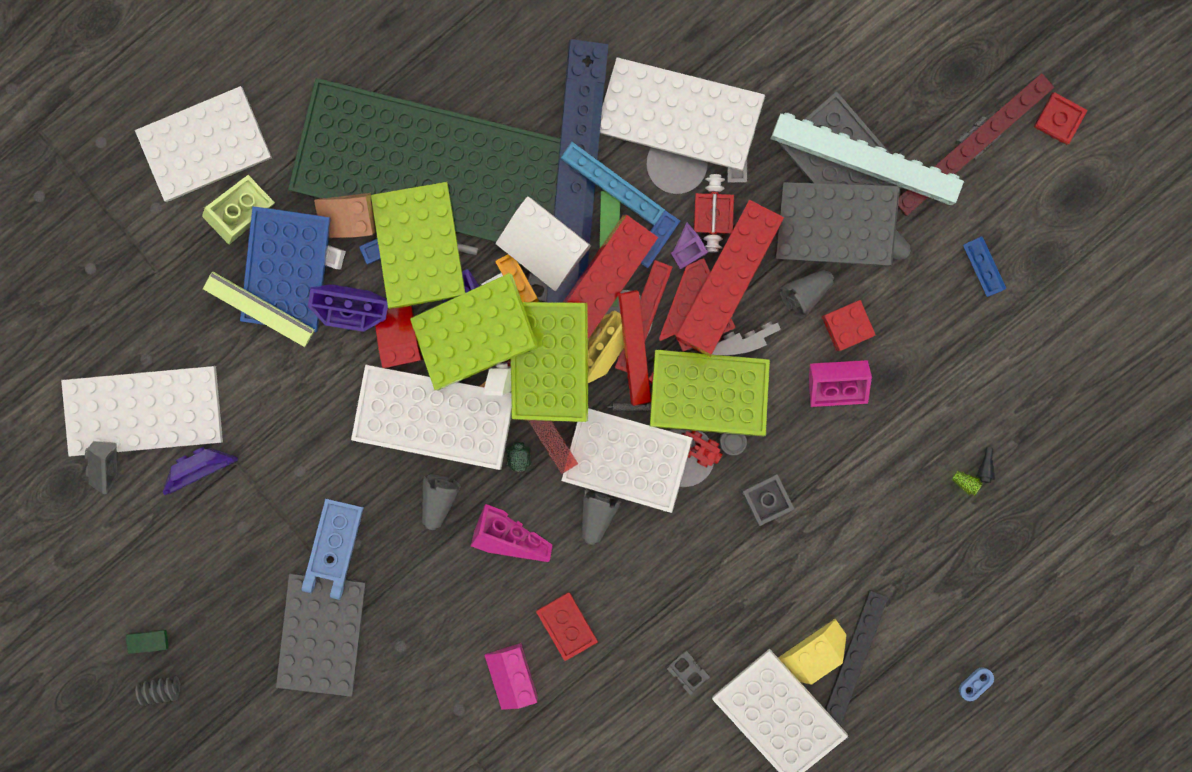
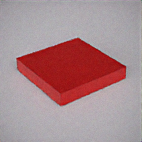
[1034,92,1088,145]

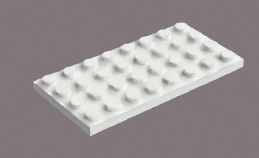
[600,58,765,171]
[351,365,512,470]
[61,366,223,456]

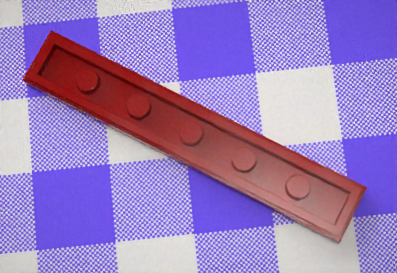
[615,260,672,372]
[618,290,651,406]

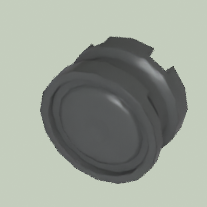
[719,433,747,455]

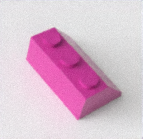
[809,360,872,407]
[485,643,538,710]

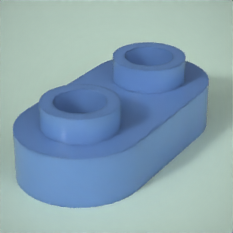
[959,667,994,701]

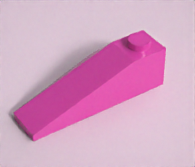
[471,504,552,562]

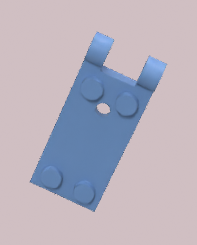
[302,499,364,600]

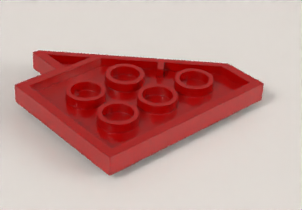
[659,258,735,352]

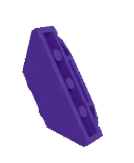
[308,284,388,332]
[163,447,238,495]

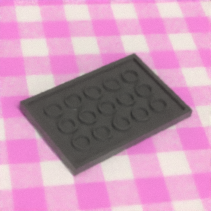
[778,91,902,188]
[776,182,900,266]
[276,573,366,697]

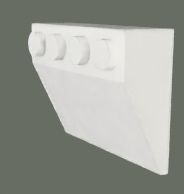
[495,196,591,291]

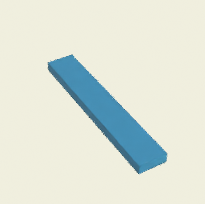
[560,142,665,226]

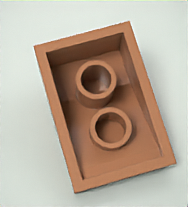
[314,193,376,238]

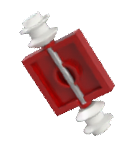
[694,174,734,252]

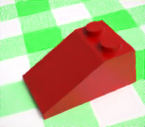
[375,305,423,368]

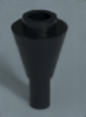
[976,447,995,483]

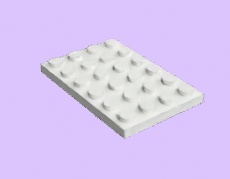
[135,86,272,202]
[561,408,693,513]
[712,649,848,772]

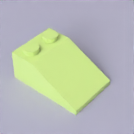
[202,175,275,244]

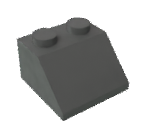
[85,441,118,494]

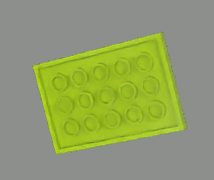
[371,182,465,309]
[410,273,538,390]
[511,302,588,422]
[650,350,770,436]

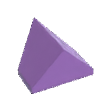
[671,222,708,269]

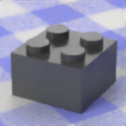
[740,473,794,526]

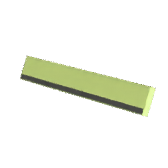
[203,272,315,347]

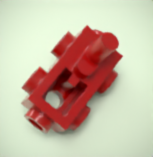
[681,430,723,468]

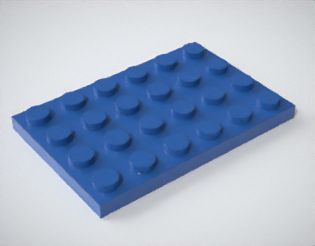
[240,206,331,332]

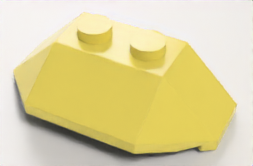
[588,310,624,383]
[778,619,846,685]

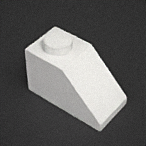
[484,363,511,396]

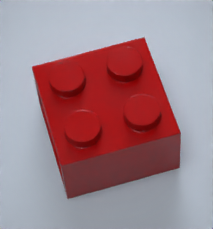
[821,300,876,351]

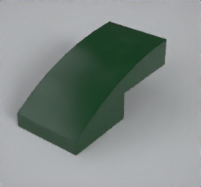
[126,630,169,654]

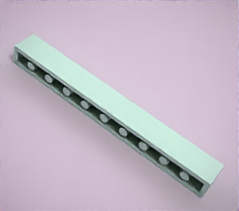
[770,113,964,205]

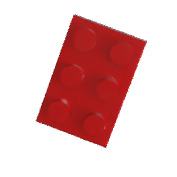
[536,592,598,661]

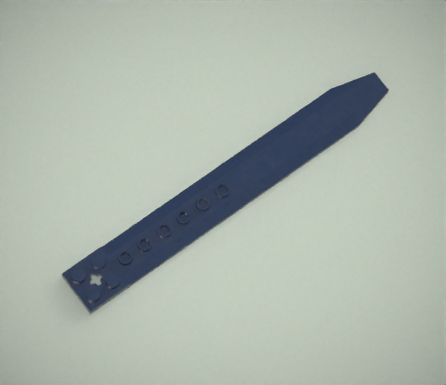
[546,39,608,302]

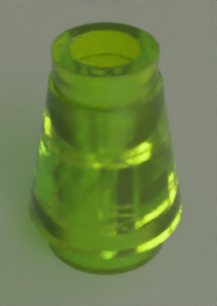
[952,471,983,496]

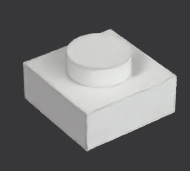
[325,246,346,269]

